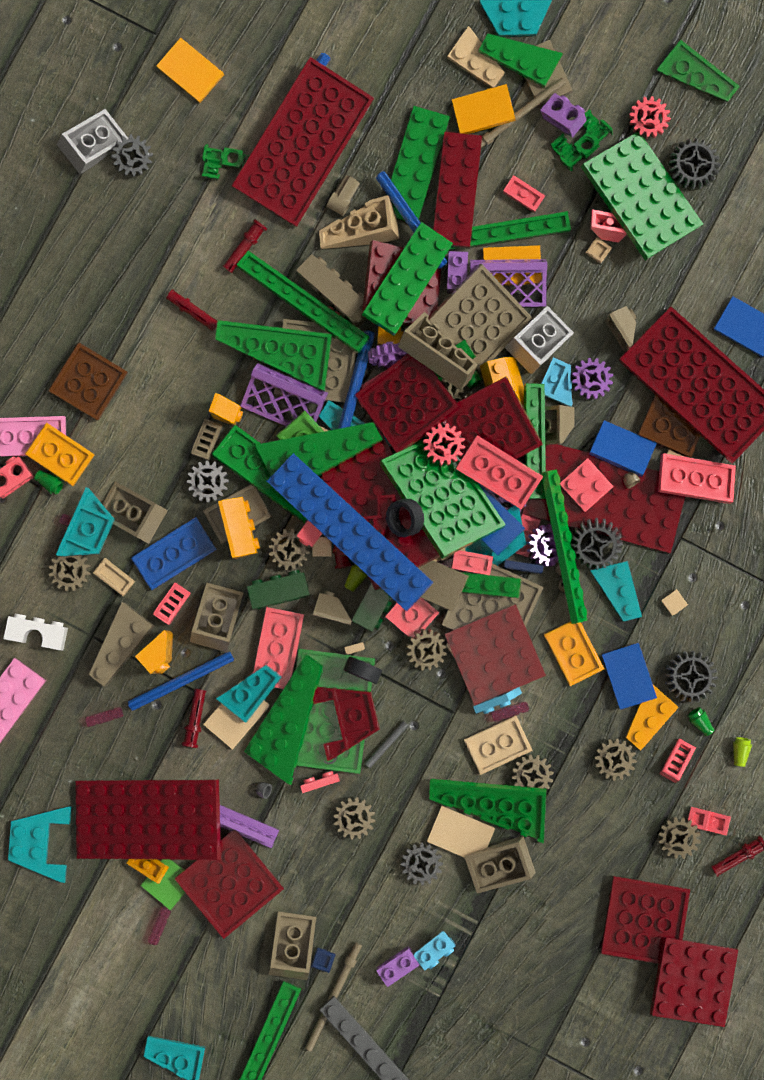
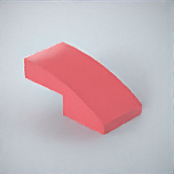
[515,514,541,557]
[688,807,731,835]

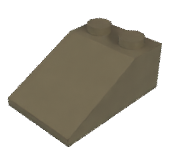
[103,482,168,544]
[190,583,243,652]
[465,836,536,893]
[269,912,316,980]

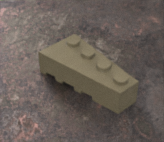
[296,254,367,328]
[398,312,477,390]
[89,602,155,687]

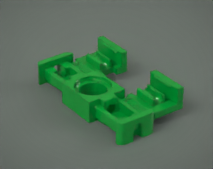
[551,109,613,171]
[202,144,250,180]

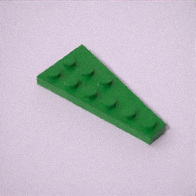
[255,422,383,476]

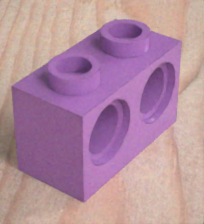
[540,93,587,138]
[447,251,468,294]
[376,946,420,987]

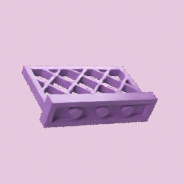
[470,259,547,307]
[241,363,328,426]
[220,805,279,848]

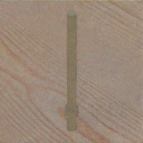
[481,78,566,148]
[305,942,362,1052]

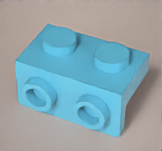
[413,931,455,970]

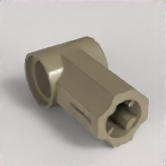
[326,175,360,216]

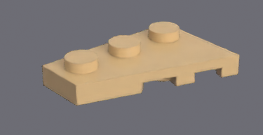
[447,26,505,88]

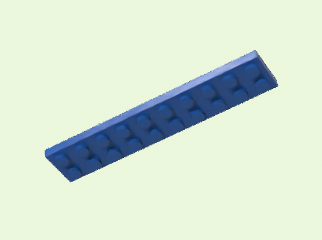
[267,453,434,611]

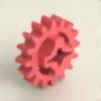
[629,96,671,139]
[423,423,465,466]

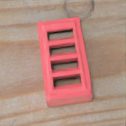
[153,583,191,625]
[659,738,696,783]

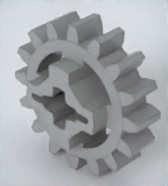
[187,461,229,503]

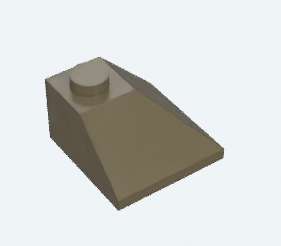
[605,306,636,353]
[545,405,574,445]
[313,591,352,625]

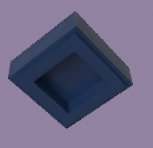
[311,947,336,973]

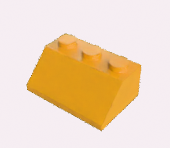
[480,357,524,408]
[218,497,260,559]
[135,630,173,674]

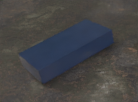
[503,560,544,574]

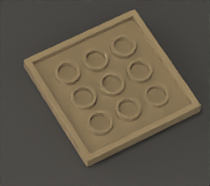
[428,264,532,373]
[274,319,359,403]
[442,564,544,630]

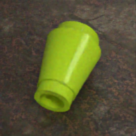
[344,564,368,592]
[733,737,752,767]

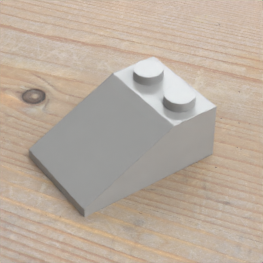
[57,109,128,174]
[505,306,574,374]

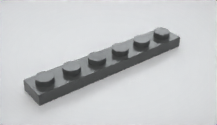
[319,996,409,1080]

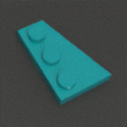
[590,561,642,622]
[216,665,282,723]
[144,1036,205,1080]

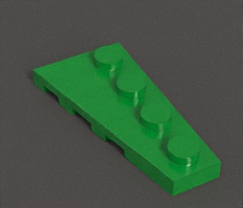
[478,34,563,88]

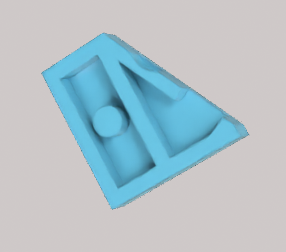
[541,357,573,407]
[473,687,522,714]

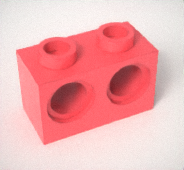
[0,456,34,499]

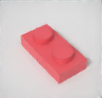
[503,175,545,213]
[452,550,493,575]
[300,771,340,793]

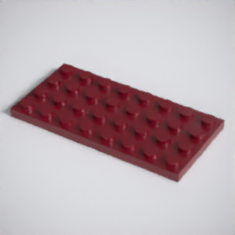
[231,57,374,227]
[619,307,764,464]
[319,421,440,590]
[522,444,685,554]
[75,779,221,860]

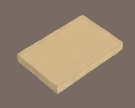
[203,680,270,750]
[464,716,533,775]
[427,805,495,858]

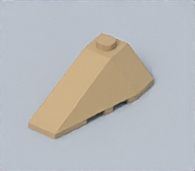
[319,195,399,249]

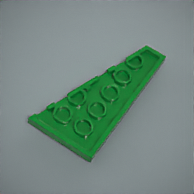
[215,320,332,392]
[244,655,323,785]
[429,779,547,844]

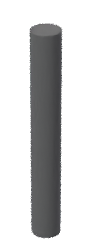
[365,721,409,768]

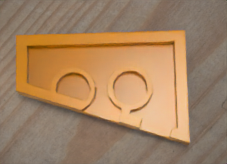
[625,685,679,750]

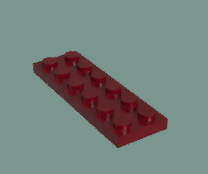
[434,132,482,249]

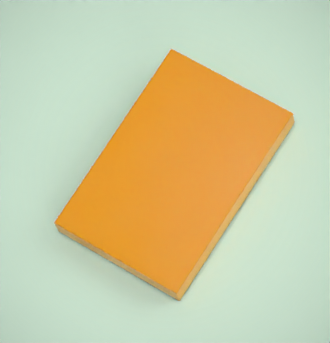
[156,38,224,103]
[452,84,516,134]
[483,245,542,286]
[25,422,95,487]
[544,621,604,686]

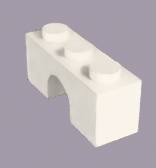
[4,614,68,650]

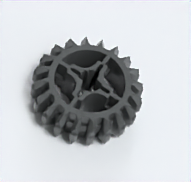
[668,138,720,190]
[571,518,623,569]
[665,651,718,703]

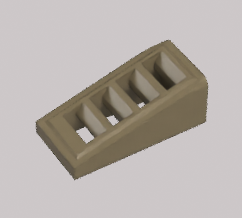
[191,419,223,461]

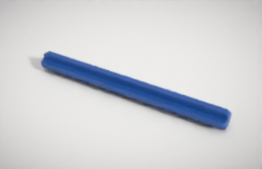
[376,171,447,268]
[338,331,375,429]
[128,652,234,711]

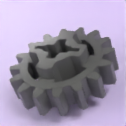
[111,134,153,177]
[401,842,443,886]

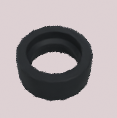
[386,498,424,537]
[343,656,382,684]

